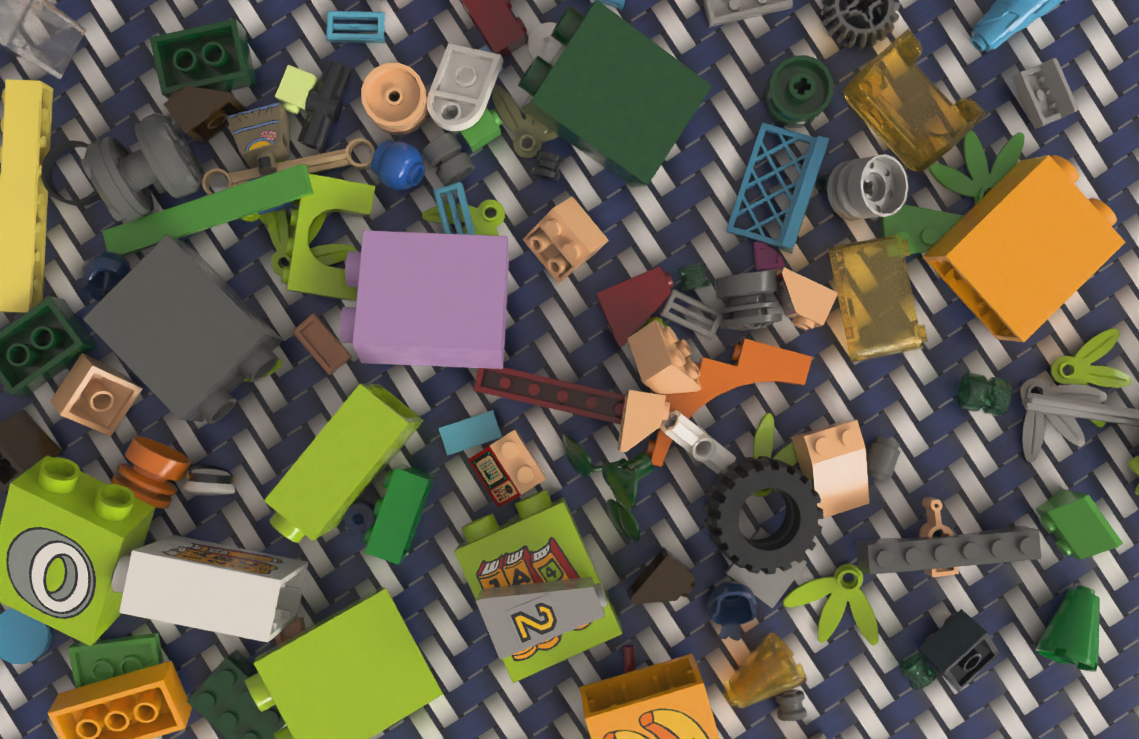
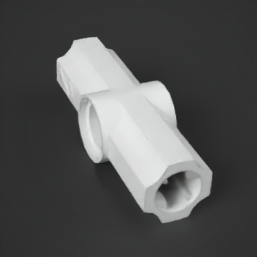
[660,410,736,474]

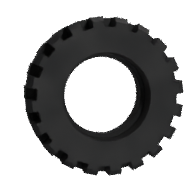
[703,456,824,575]

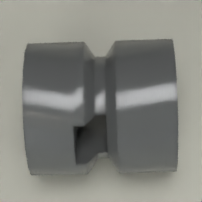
[422,132,475,187]

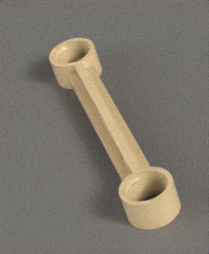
[202,138,375,195]

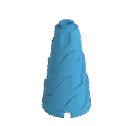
[970,0,1064,52]

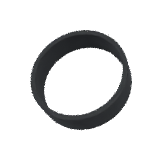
[41,140,101,206]

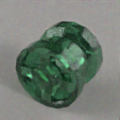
[678,263,710,291]
[899,653,937,690]

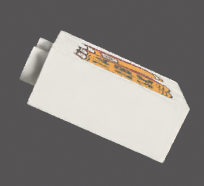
[112,535,308,642]

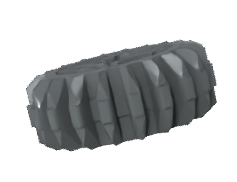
[821,0,900,49]

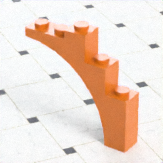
[646,339,812,467]

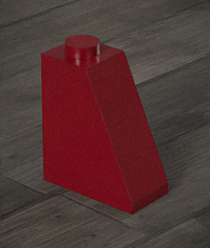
[596,266,674,348]

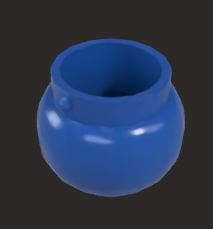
[371,140,425,191]

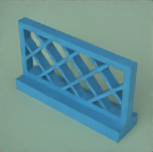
[726,123,829,254]

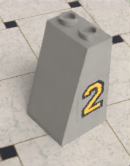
[476,577,608,660]

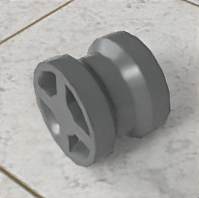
[775,689,807,721]

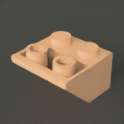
[523,196,609,283]
[627,320,702,395]

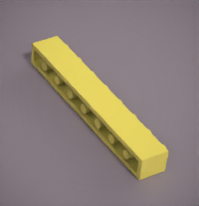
[0,79,53,314]

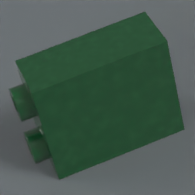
[518,0,712,188]

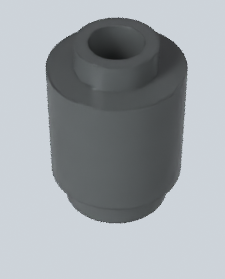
[866,436,900,481]

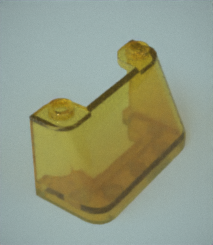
[844,29,987,172]
[828,234,928,363]

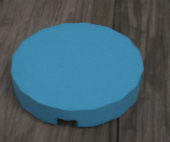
[0,608,52,664]

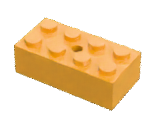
[47,661,192,739]

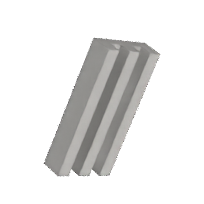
[660,289,724,340]

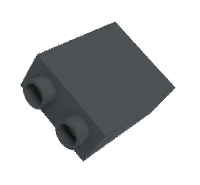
[83,234,283,424]

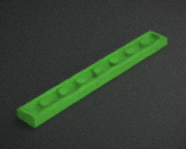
[102,164,314,257]

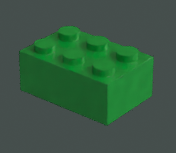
[363,464,435,565]

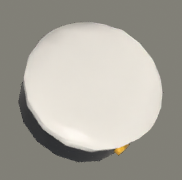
[182,465,236,496]

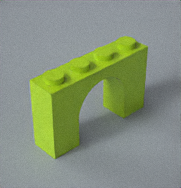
[281,173,375,302]

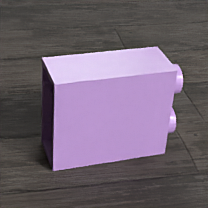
[340,230,509,369]

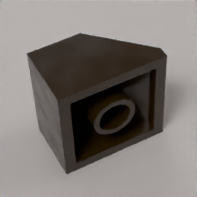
[164,86,248,145]
[627,547,696,604]

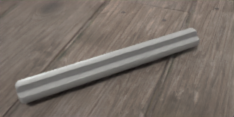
[1022,393,1139,427]

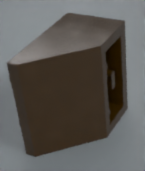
[0,410,63,494]

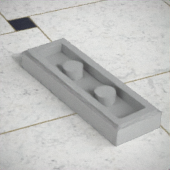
[702,0,793,28]

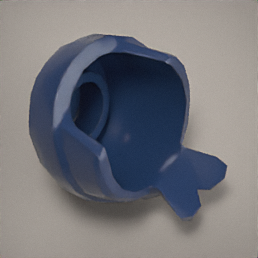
[80,251,132,301]
[707,581,757,641]

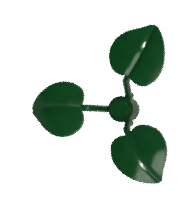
[562,432,654,542]

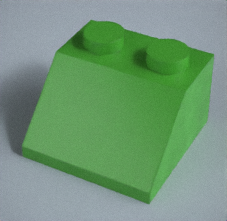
[1036,489,1123,560]

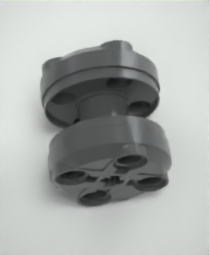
[81,113,204,222]

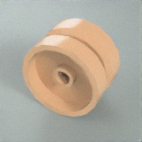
[361,63,429,135]

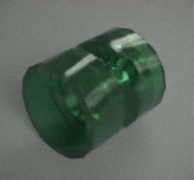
[957,372,1012,416]

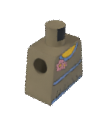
[227,102,290,176]

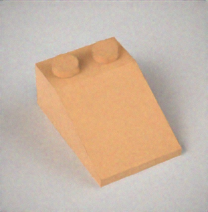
[791,420,869,520]

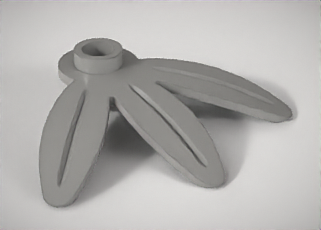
[1020,378,1107,462]

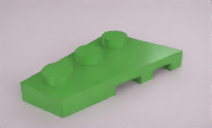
[880,205,964,258]
[68,633,163,688]

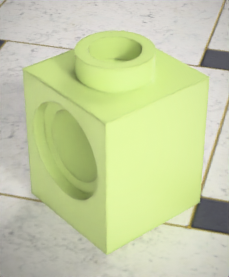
[275,65,319,115]

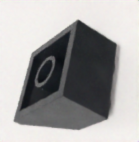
[919,609,1000,693]

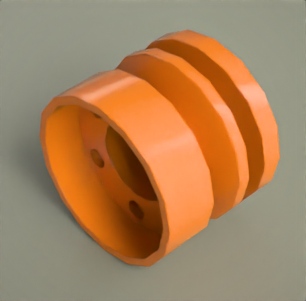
[110,436,192,509]

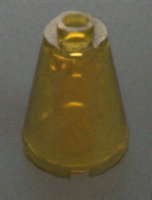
[724,632,807,709]

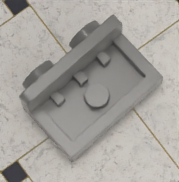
[1012,58,1078,129]

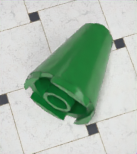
[1036,585,1100,672]

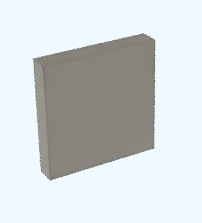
[725,526,807,609]

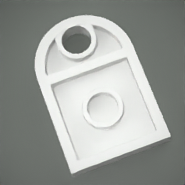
[427,43,503,131]

